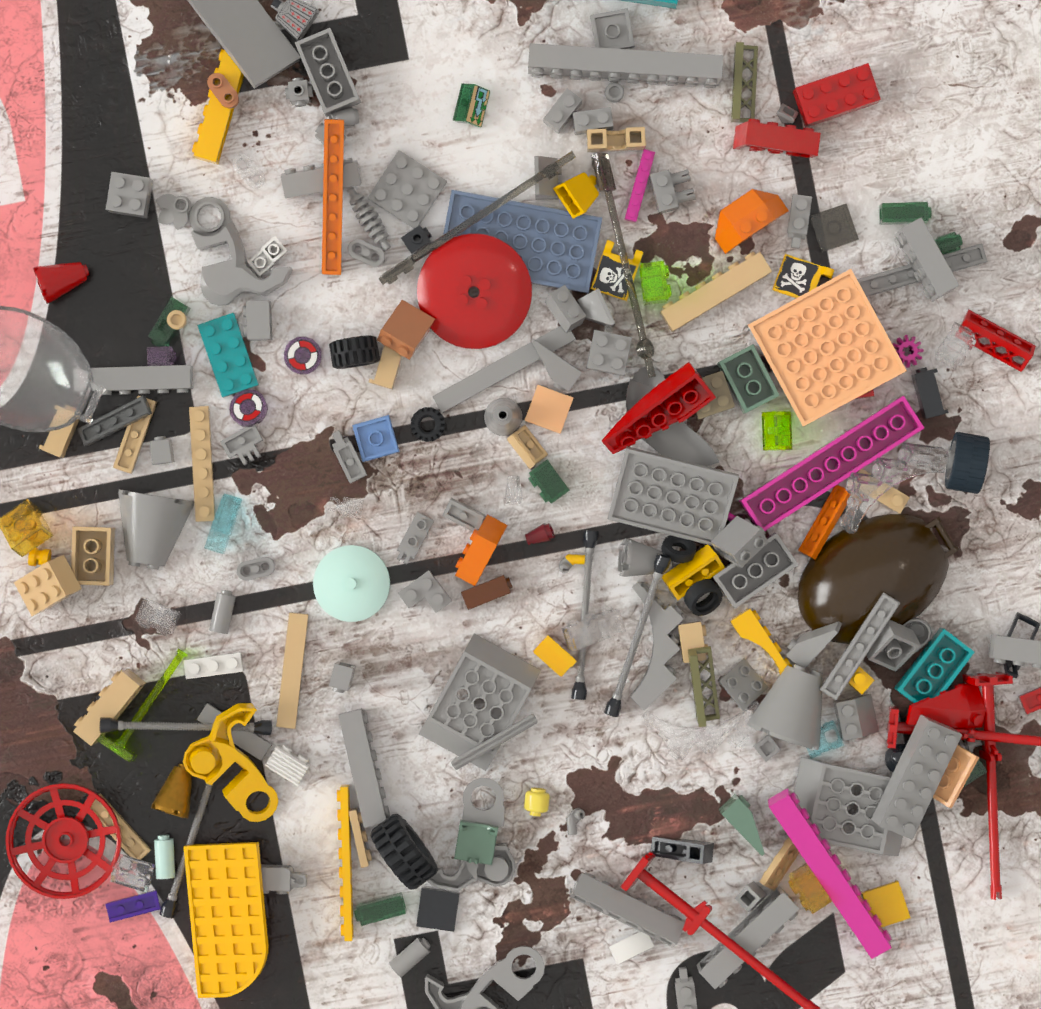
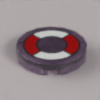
[284,336,322,375]
[229,389,268,427]

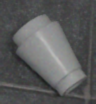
[330,107,359,126]

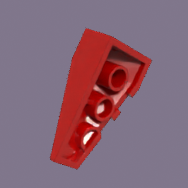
[906,683,986,729]

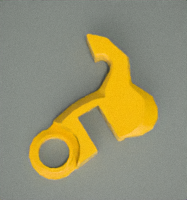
[183,703,278,822]

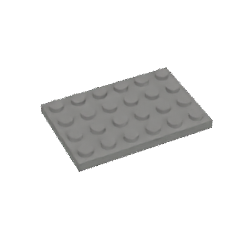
[608,446,739,546]

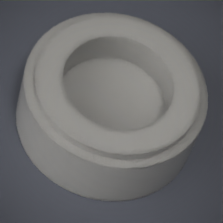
[605,82,624,103]

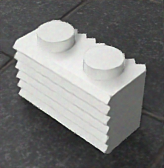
[265,744,311,786]

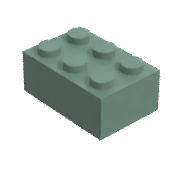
[717,344,780,414]

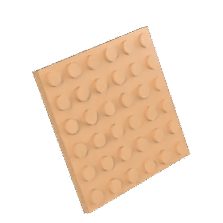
[748,269,907,427]

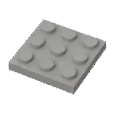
[368,150,447,228]

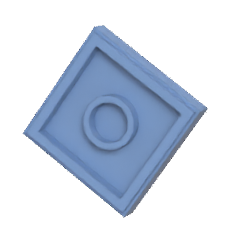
[352,415,400,462]

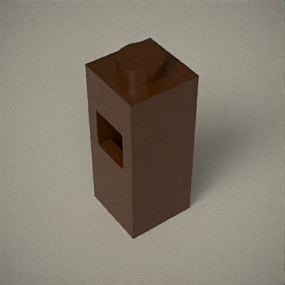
[461,575,513,610]

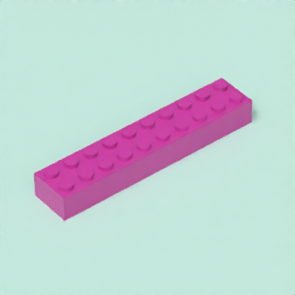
[739,396,924,531]

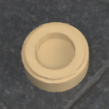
[167,310,187,330]

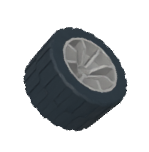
[945,432,990,494]

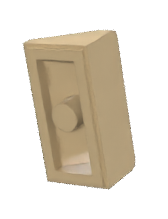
[507,425,548,469]

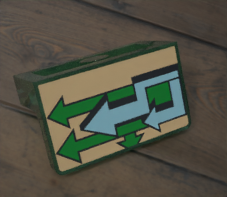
[453,83,490,127]

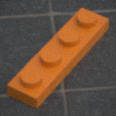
[798,485,853,560]

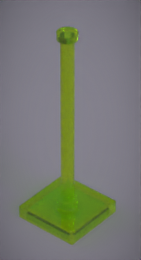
[97,648,188,762]

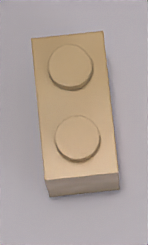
[677,621,708,663]

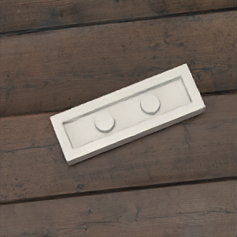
[183,652,244,679]

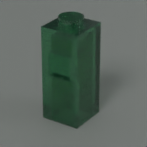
[879,202,932,225]
[148,297,191,348]
[354,892,407,926]

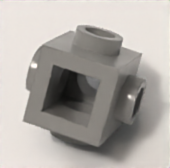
[285,78,313,107]

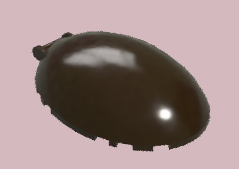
[797,514,960,644]

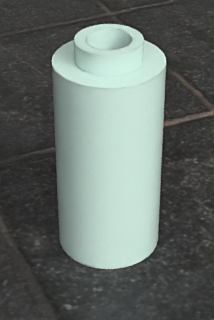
[154,835,175,879]

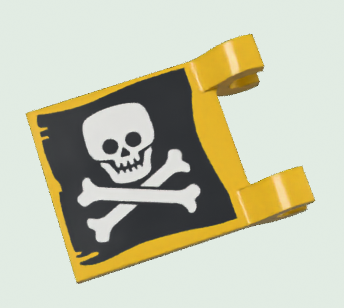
[591,240,643,301]
[772,254,834,298]

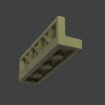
[731,42,758,123]
[688,646,720,727]

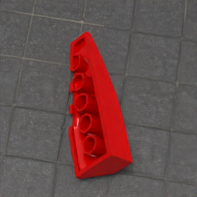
[601,362,716,454]

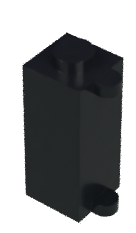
[911,367,949,420]

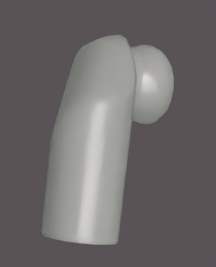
[566,808,585,835]

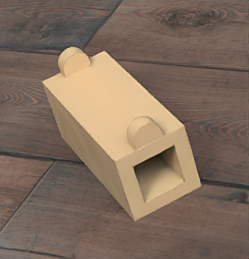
[369,346,402,390]
[39,406,81,458]

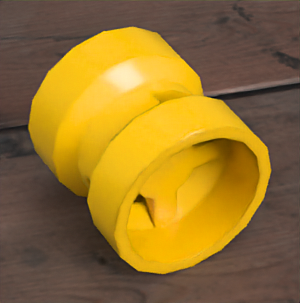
[28,547,52,566]

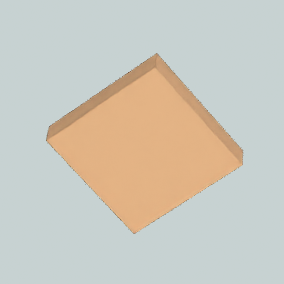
[525,385,573,434]

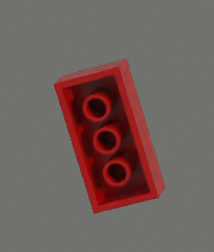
[793,63,881,128]

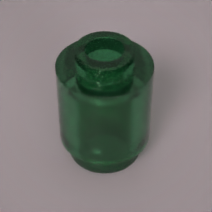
[934,231,963,255]

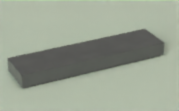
[78,395,152,446]

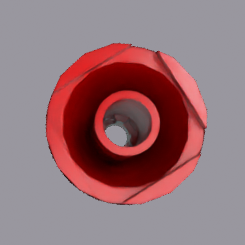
[33,262,89,304]

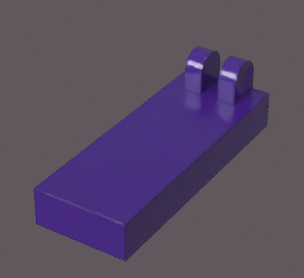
[105,890,161,923]

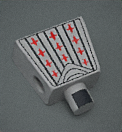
[271,0,320,41]

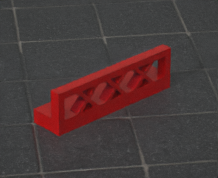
[954,309,1036,372]

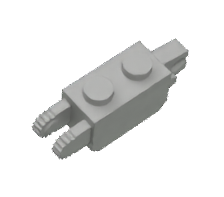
[261,864,307,894]

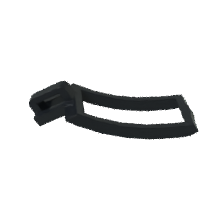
[1004,612,1040,678]

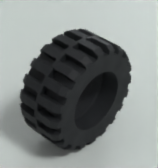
[370,814,438,890]

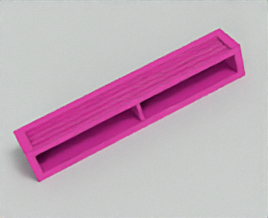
[624,149,655,223]

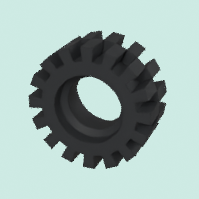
[410,407,445,442]

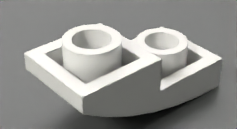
[248,236,288,277]
[609,932,654,965]

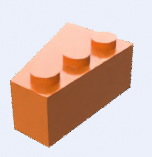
[455,514,508,586]

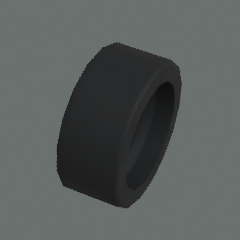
[684,579,723,616]

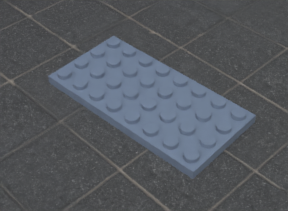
[442,190,602,294]

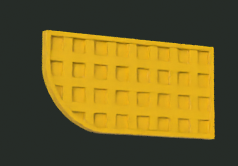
[184,842,268,998]

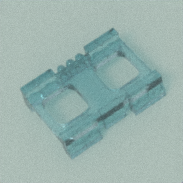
[807,720,844,759]

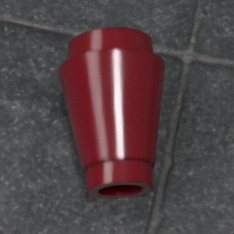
[525,523,555,545]

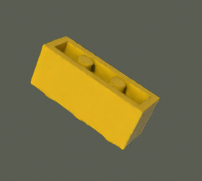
[662,544,725,600]

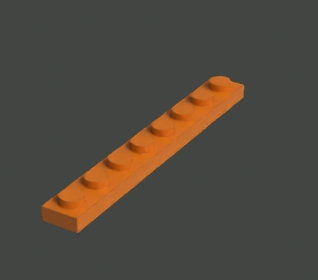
[322,119,344,275]

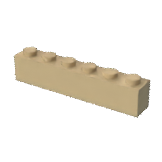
[660,252,772,332]

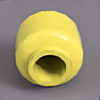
[524,787,550,816]

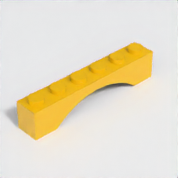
[729,608,792,675]

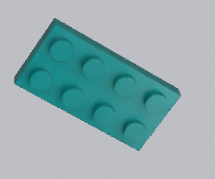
[197,312,259,398]

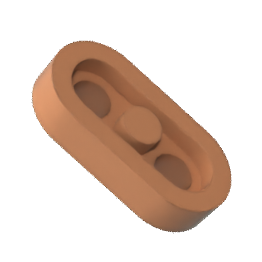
[207,73,239,109]

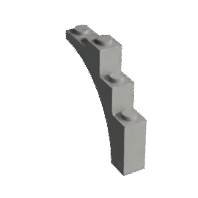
[630,582,683,710]

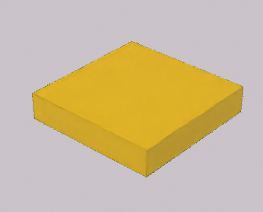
[861,880,910,927]

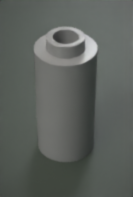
[209,590,236,634]
[389,937,431,977]

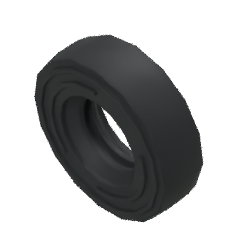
[661,535,696,563]

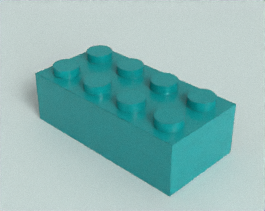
[894,628,975,704]

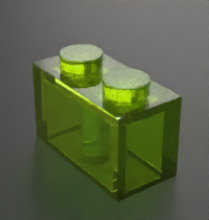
[762,411,793,451]

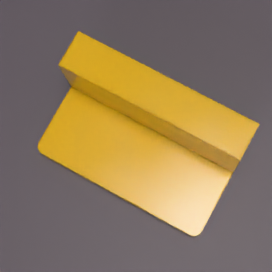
[533,635,577,677]

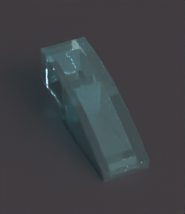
[204,493,242,554]

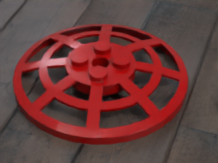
[6,783,122,899]

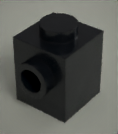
[401,225,432,256]

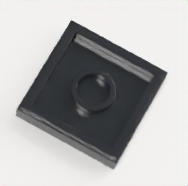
[416,887,460,932]

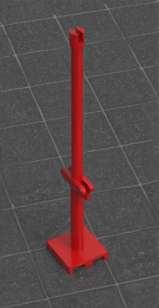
[962,672,1013,900]
[886,706,1041,749]
[620,851,820,1009]

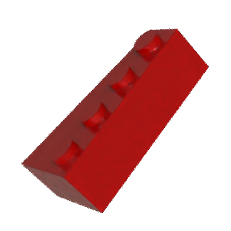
[733,119,821,158]

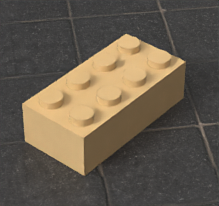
[73,669,146,746]

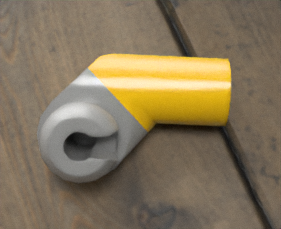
[559,554,585,573]

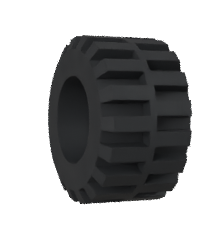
[329,335,380,369]

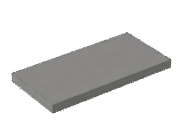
[187,0,301,89]

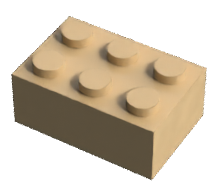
[71,526,115,586]
[14,555,82,616]

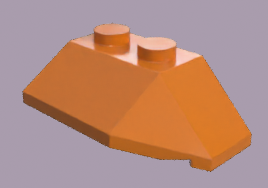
[715,189,789,254]

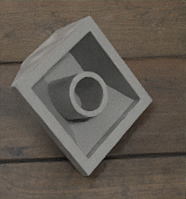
[577,288,615,328]

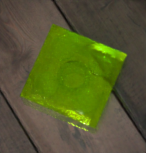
[639,261,672,305]

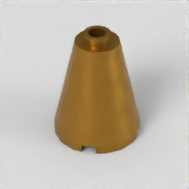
[151,763,192,819]

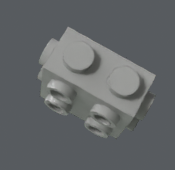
[711,516,768,568]

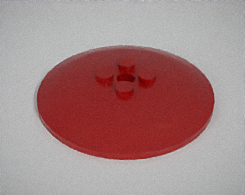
[417,233,532,349]

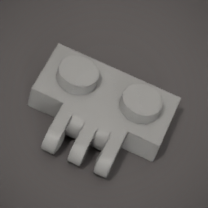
[220,423,263,465]

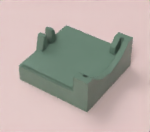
[454,820,498,865]

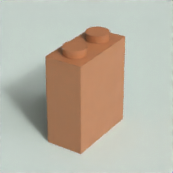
[377,300,435,360]

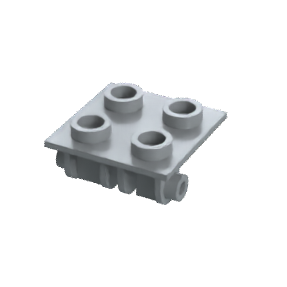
[718,658,769,711]

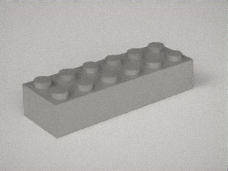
[872,715,962,840]
[696,886,799,989]

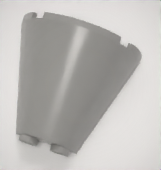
[118,489,194,570]
[747,664,823,750]

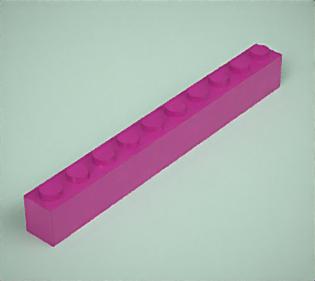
[768,788,892,959]

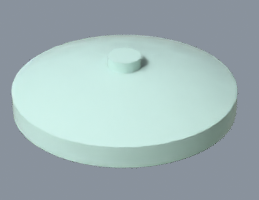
[313,545,390,622]

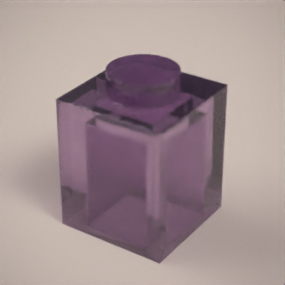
[147,346,176,366]

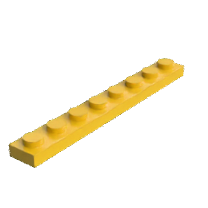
[337,785,354,941]

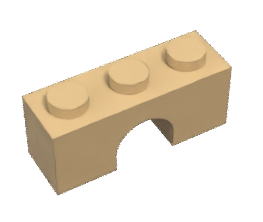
[586,127,646,152]

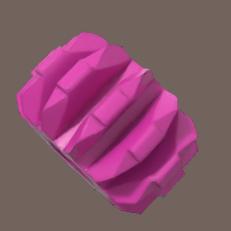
[892,335,924,368]

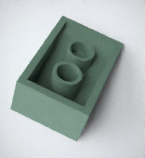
[719,794,765,856]

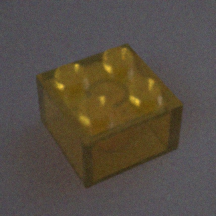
[0,499,54,557]
[788,863,832,914]

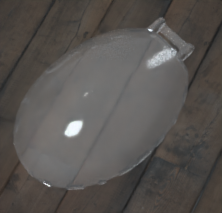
[0,306,106,432]

